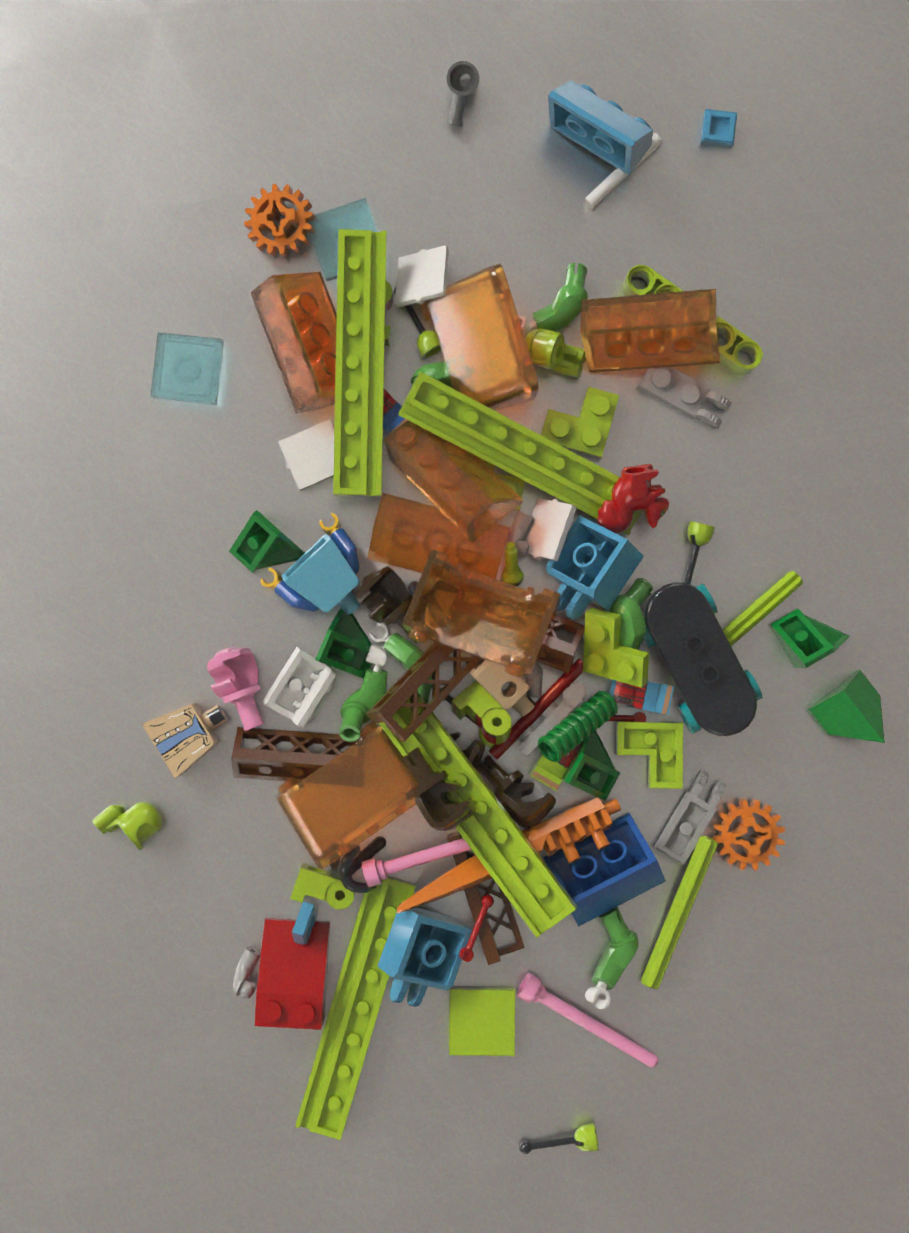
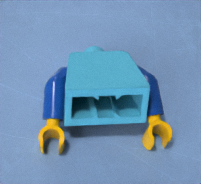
[260,513,360,615]

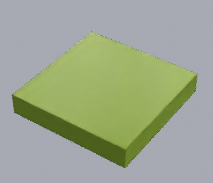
[449,987,515,1056]

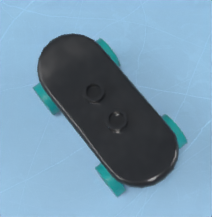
[642,582,763,736]

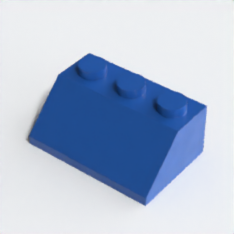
[543,813,666,927]

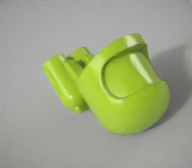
[523,329,588,378]
[92,802,163,851]

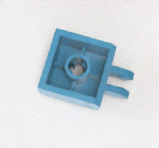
[546,515,644,620]
[378,903,473,1007]

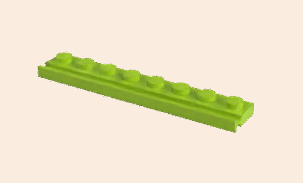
[333,229,387,497]
[398,371,643,535]
[379,693,577,938]
[295,876,416,1141]

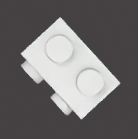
[262,647,337,728]

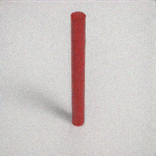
[488,658,584,760]

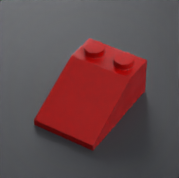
[254,918,330,1030]

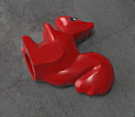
[597,464,669,533]

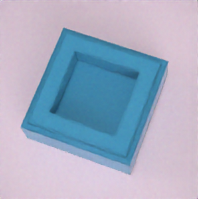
[700,109,737,148]
[292,901,317,945]

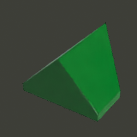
[229,510,305,573]
[315,608,372,678]
[770,608,850,668]
[808,670,885,743]
[562,731,621,801]

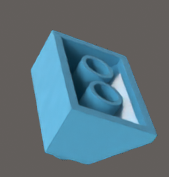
[548,80,653,176]

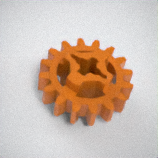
[244,184,316,258]
[712,798,785,871]

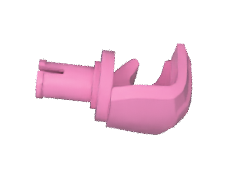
[207,647,264,731]

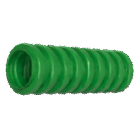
[538,691,618,762]

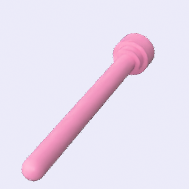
[362,838,472,887]
[517,973,658,1067]

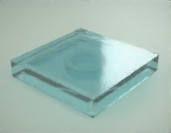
[309,198,387,282]
[151,332,224,405]

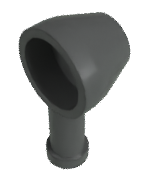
[447,61,479,127]

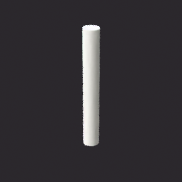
[584,133,663,209]

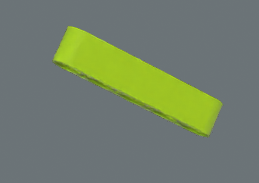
[623,265,763,376]

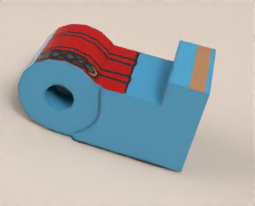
[609,680,674,715]

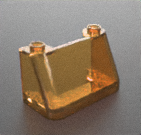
[420,263,539,411]
[403,549,560,678]
[275,722,418,870]

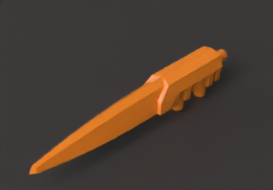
[397,797,621,914]

